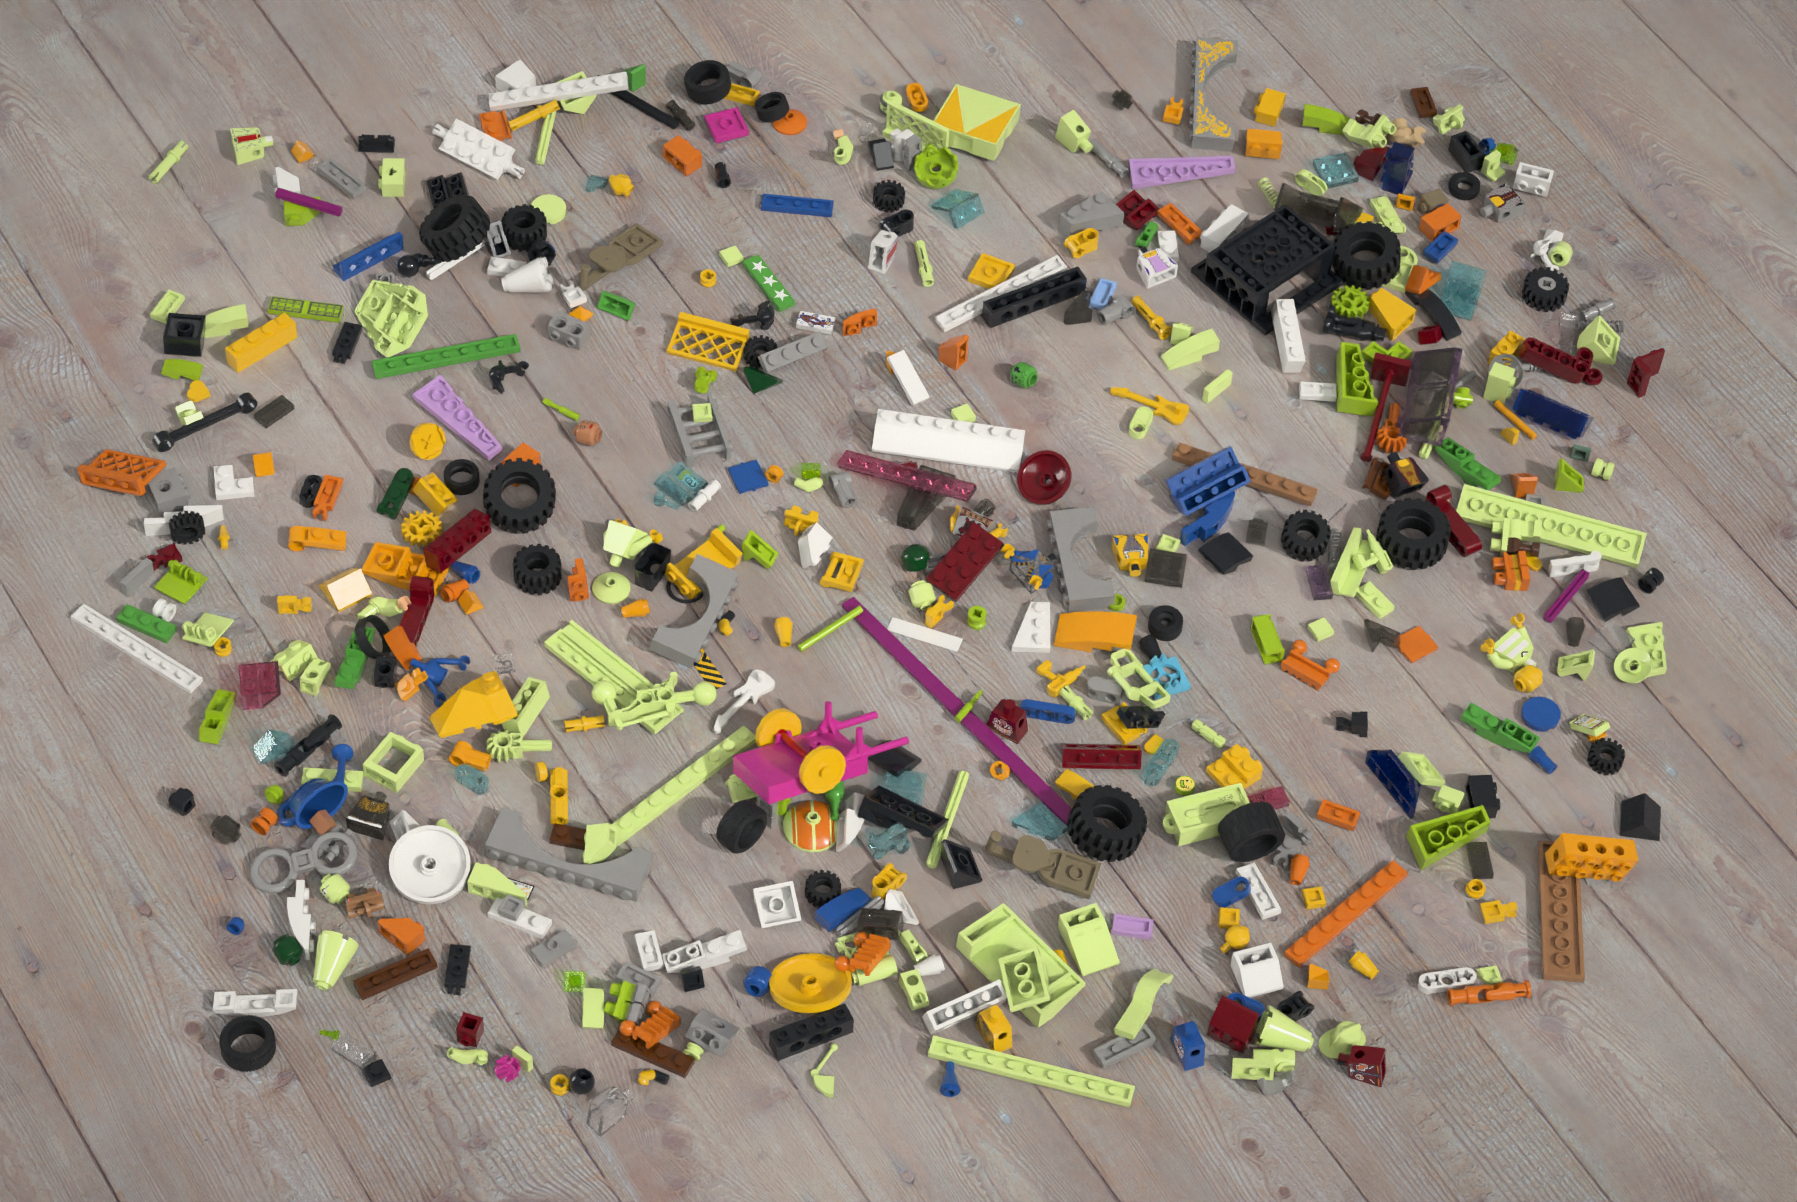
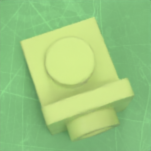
[1481,150,1505,182]
[175,401,203,425]

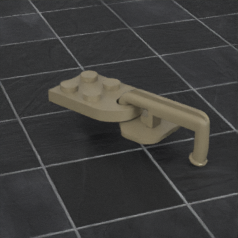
[579,223,663,291]
[985,831,1101,899]

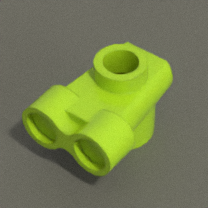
[694,366,718,393]
[1441,387,1473,409]

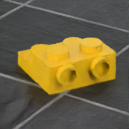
[1206,743,1263,789]

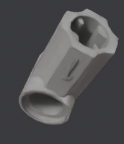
[727,61,762,88]
[1097,295,1135,325]
[829,471,858,508]

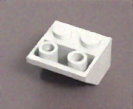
[1230,943,1283,997]

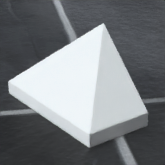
[390,810,420,841]
[882,889,920,925]

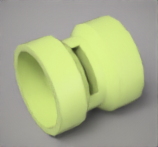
[1591,458,1615,481]

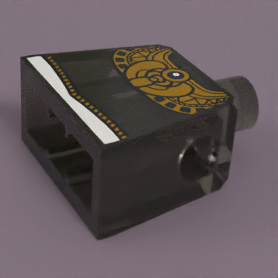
[346,791,390,841]

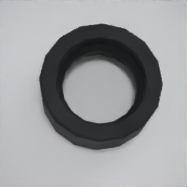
[754,92,790,122]
[443,459,480,495]

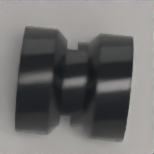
[1638,567,1664,594]

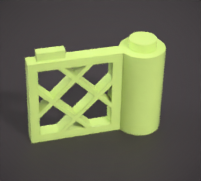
[835,926,898,987]

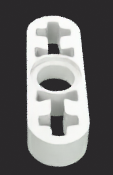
[1417,967,1476,994]

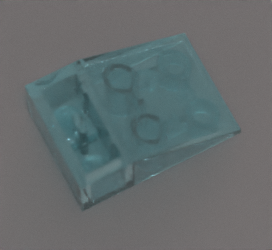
[1440,261,1487,321]

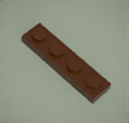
[353,948,438,1000]
[611,1029,695,1078]

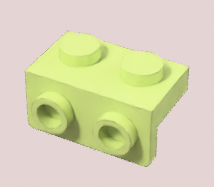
[269,640,318,681]

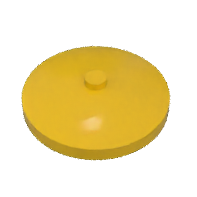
[769,953,852,1013]

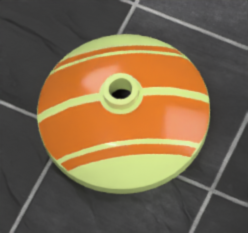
[783,800,837,852]

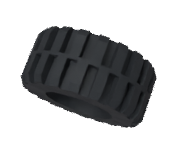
[419,194,490,262]
[1332,221,1401,290]
[483,458,556,534]
[1376,498,1451,570]
[1067,785,1147,862]

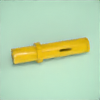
[508,99,560,132]

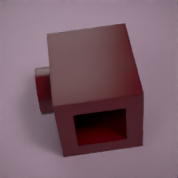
[456,1012,484,1048]

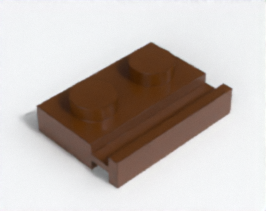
[1362,457,1391,500]

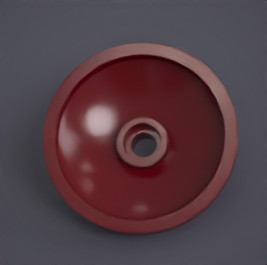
[1017,450,1072,505]

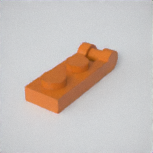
[1157,203,1202,245]

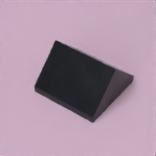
[1620,793,1661,841]
[940,839,983,889]

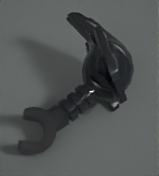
[730,301,775,330]
[489,360,529,394]

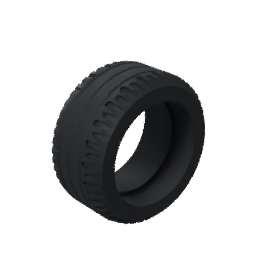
[684,60,731,104]
[716,800,767,854]
[219,1015,276,1072]

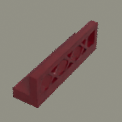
[1061,743,1142,770]

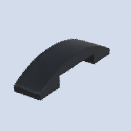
[1405,289,1462,341]

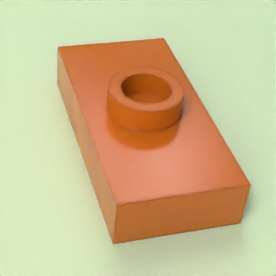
[1316,799,1361,831]

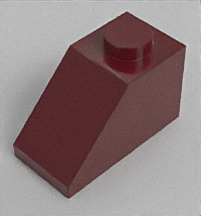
[1353,146,1390,181]

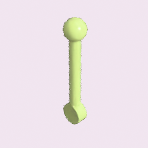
[811,1043,838,1078]

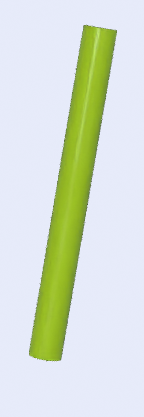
[797,606,863,652]

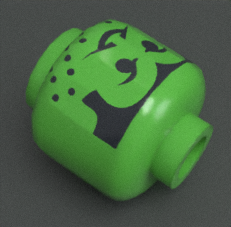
[1010,362,1038,389]

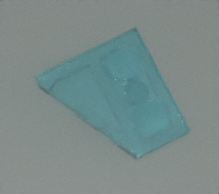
[1012,802,1067,842]

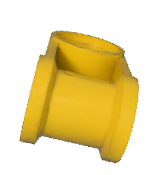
[1064,228,1099,259]
[871,863,907,900]

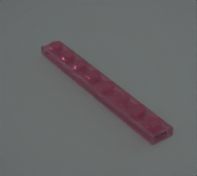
[837,450,977,502]

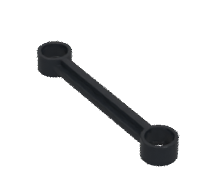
[152,392,258,452]

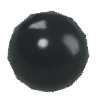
[397,255,420,278]
[568,1068,595,1095]

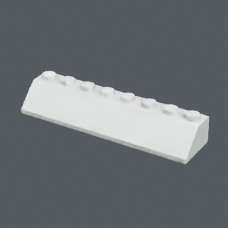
[872,409,1025,473]

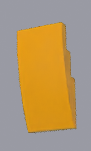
[361,542,450,597]
[1054,611,1137,653]

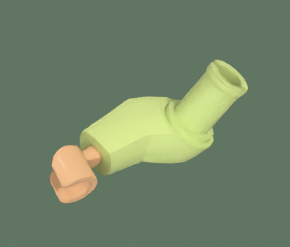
[834,129,854,165]
[356,596,411,620]

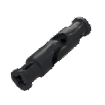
[274,714,342,777]

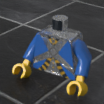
[1001,544,1058,594]

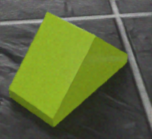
[1554,458,1584,493]

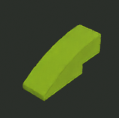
[1302,104,1350,135]
[199,689,236,745]

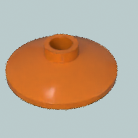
[772,109,807,135]

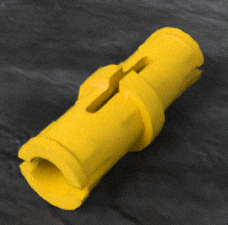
[564,715,605,733]

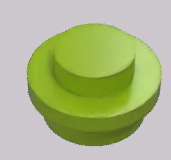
[264,785,284,804]

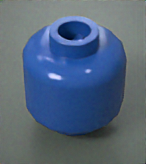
[743,966,772,997]

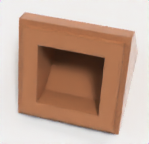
[309,810,337,836]

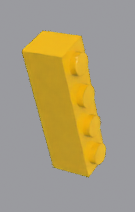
[225,312,297,373]

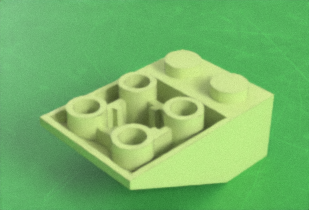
[1058,903,1120,976]

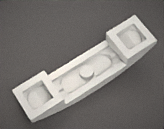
[213,989,298,1017]

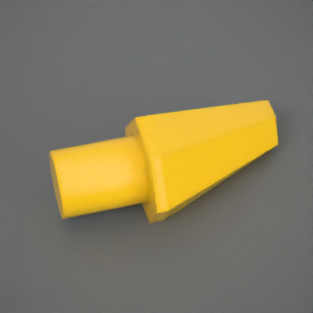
[217,525,230,550]

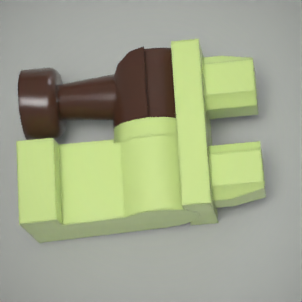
[1342,109,1397,149]
[1490,518,1542,557]

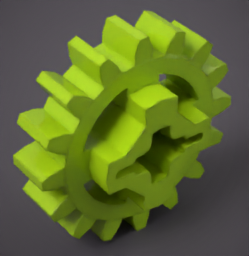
[1330,285,1370,318]

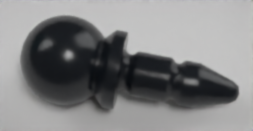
[413,253,442,267]

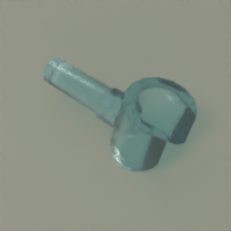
[654,491,679,510]

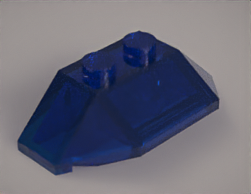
[1365,749,1421,819]

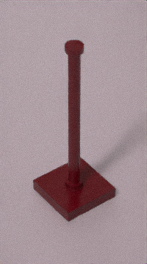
[1361,352,1411,462]

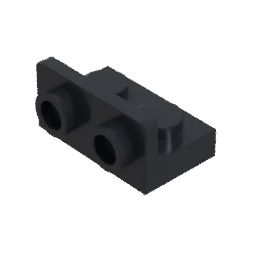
[1116,706,1165,729]

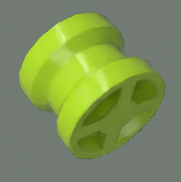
[967,606,987,630]

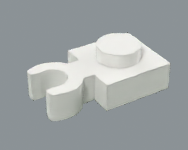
[560,280,587,308]

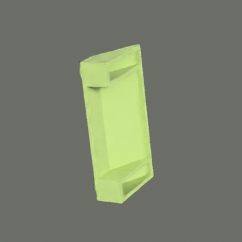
[956,903,1086,1028]

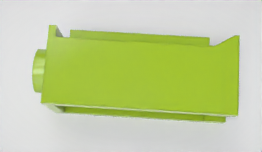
[1250,614,1285,665]

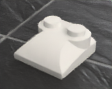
[753,881,801,929]

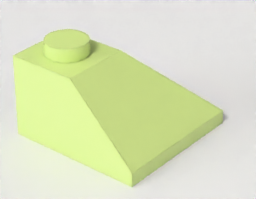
[1577,315,1620,365]

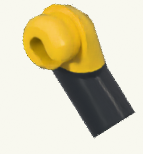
[718,610,735,636]
[638,1069,670,1085]

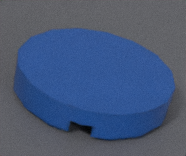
[1521,696,1561,732]

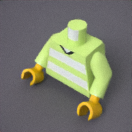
[1480,613,1537,673]

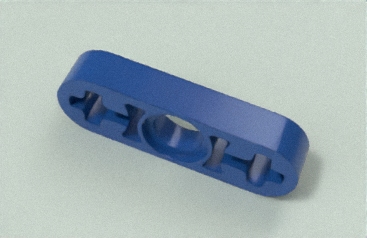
[1020,699,1076,724]

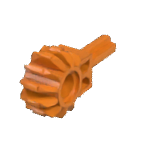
[1376,402,1408,453]

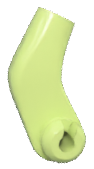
[447,1047,488,1065]

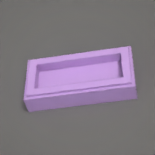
[1111,913,1154,940]

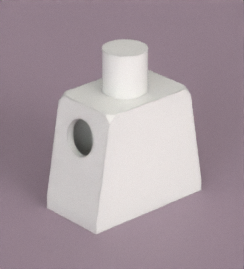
[495,60,536,91]

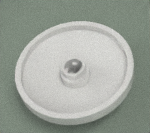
[389,825,471,904]

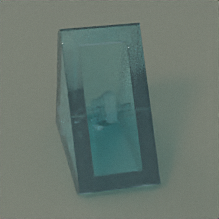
[252,729,295,765]

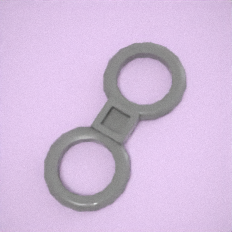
[250,831,358,894]

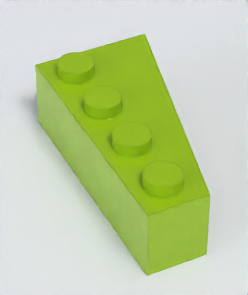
[1336,342,1378,417]
[1406,805,1491,870]

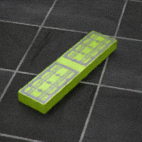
[268,296,344,323]

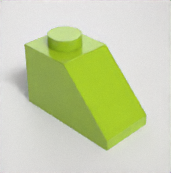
[284,197,321,226]

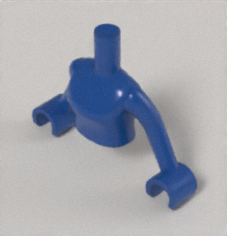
[410,655,470,708]

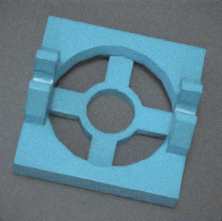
[1143,653,1191,700]

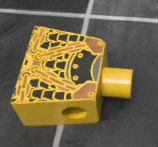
[975,1005,1012,1052]

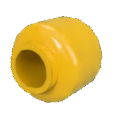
[1513,665,1543,693]

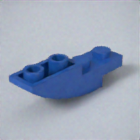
[1180,491,1235,546]

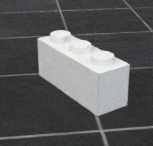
[1200,204,1249,252]

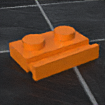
[479,110,512,141]

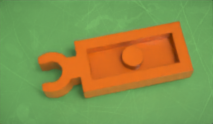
[313,475,344,521]

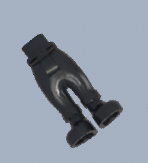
[1322,304,1387,341]

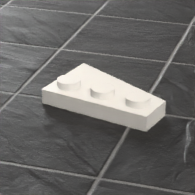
[1011,602,1050,653]

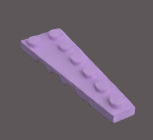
[413,375,502,461]

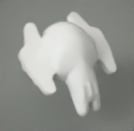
[1530,237,1559,271]

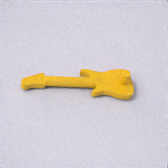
[1110,387,1189,425]

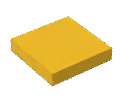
[968,253,1015,289]

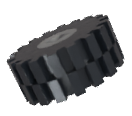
[1522,267,1569,312]

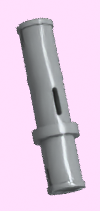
[1089,138,1129,178]

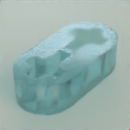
[455,764,489,794]

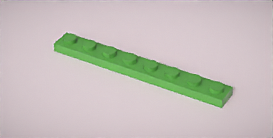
[372,334,520,379]

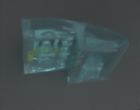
[653,461,708,506]

